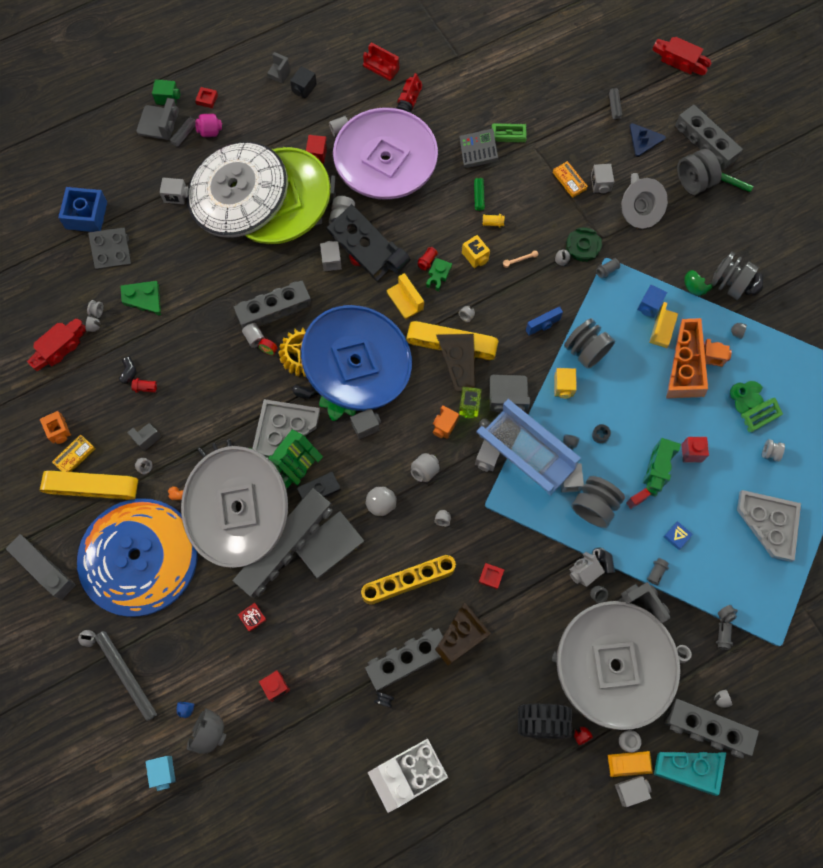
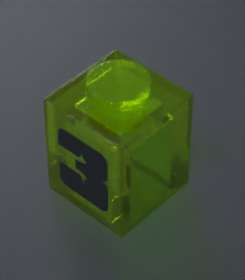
[459,387,481,418]

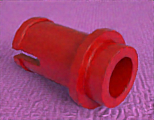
[417,247,438,270]
[132,378,157,393]

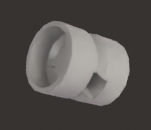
[329,196,355,230]

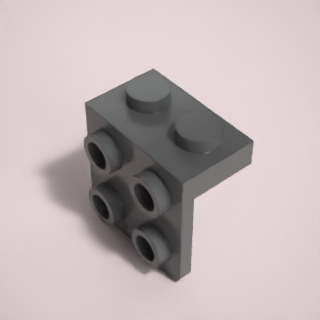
[136,98,179,140]
[489,375,530,412]
[618,582,670,623]

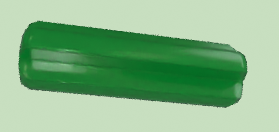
[474,178,485,211]

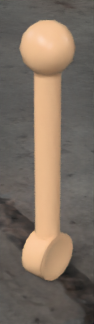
[503,251,538,268]

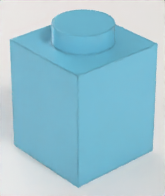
[146,756,176,791]

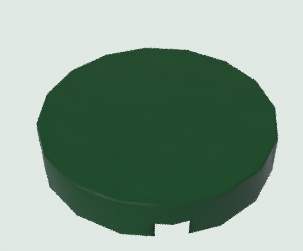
[566,228,602,262]

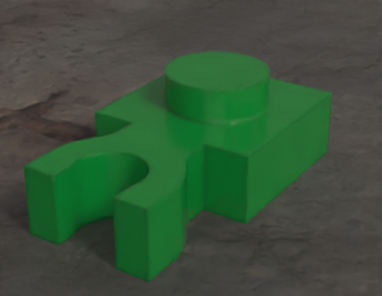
[426,258,452,292]

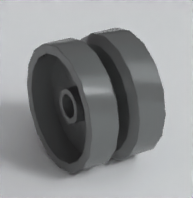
[677,148,722,195]

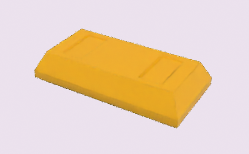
[608,751,653,777]

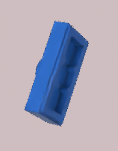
[526,307,563,336]

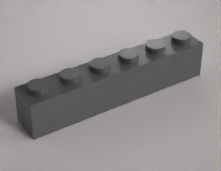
[232,488,334,598]

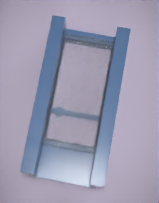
[477,399,581,496]

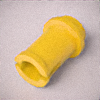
[483,214,505,228]

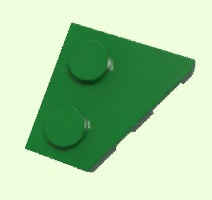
[121,281,161,315]

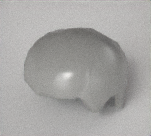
[365,487,397,516]

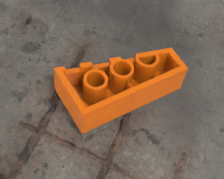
[666,318,708,398]

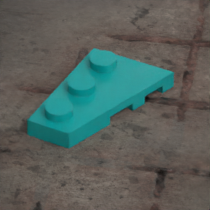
[654,752,726,796]

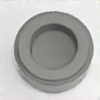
[619,730,641,752]

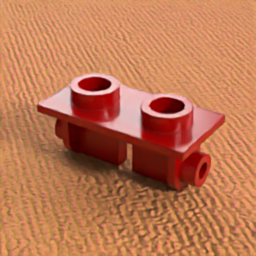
[397,73,422,109]

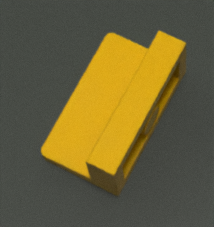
[387,273,424,319]
[649,302,678,348]

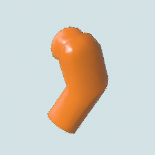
[168,487,184,500]

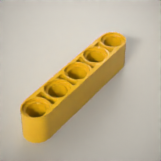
[406,321,498,360]
[40,471,138,500]
[361,555,456,604]

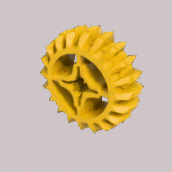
[279,327,306,377]

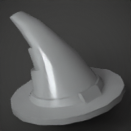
[621,173,668,229]

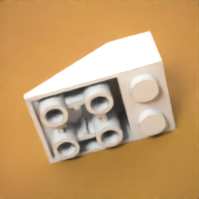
[368,739,448,813]

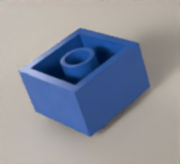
[58,187,107,232]

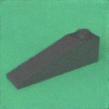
[6,534,76,600]

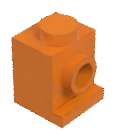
[704,338,732,367]
[433,405,459,439]
[40,411,71,444]

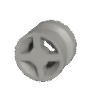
[762,439,785,462]

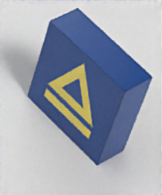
[664,521,693,550]

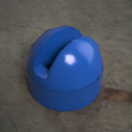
[176,702,194,718]

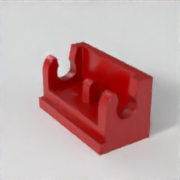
[363,42,399,81]

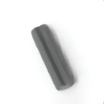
[609,88,622,120]
[170,117,196,147]

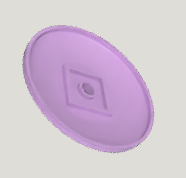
[333,108,438,199]

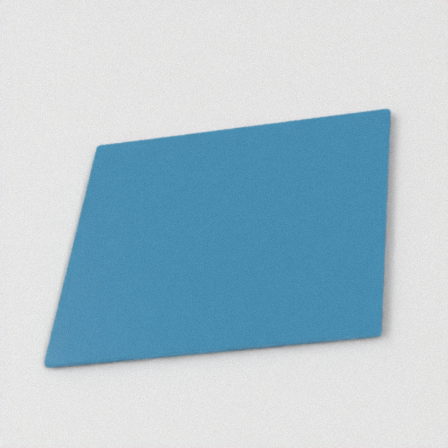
[485,258,823,646]

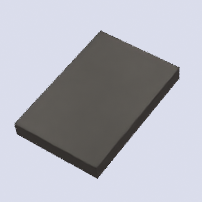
[295,511,365,579]

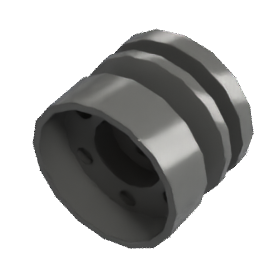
[711,252,759,300]
[564,318,615,369]
[571,476,625,528]

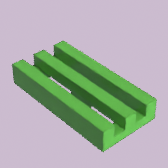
[492,124,526,142]
[741,397,783,432]

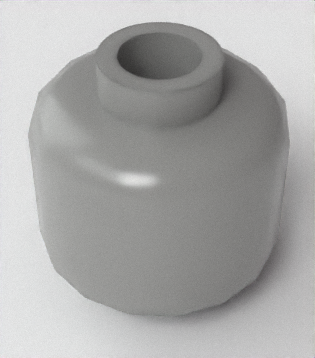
[411,453,440,482]

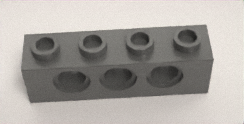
[675,105,743,170]
[233,280,312,329]
[365,628,443,692]
[664,699,759,759]

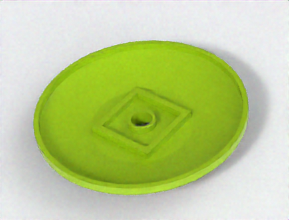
[231,147,331,244]

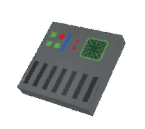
[459,129,499,168]

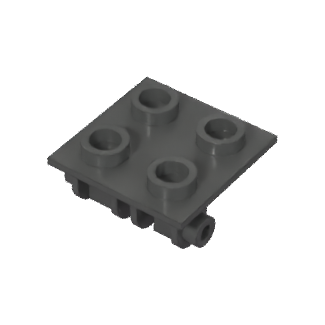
[88,228,131,269]

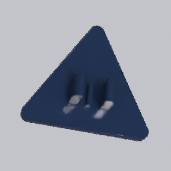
[630,123,666,157]

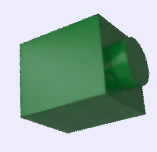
[152,80,180,105]

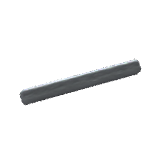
[95,631,157,721]

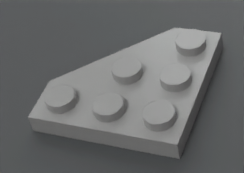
[252,399,320,457]
[737,490,801,562]

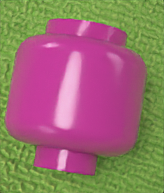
[195,114,222,137]

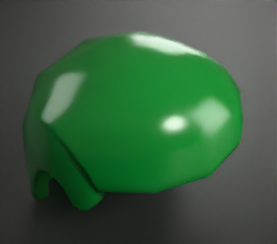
[684,270,712,296]

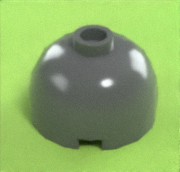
[186,708,226,754]

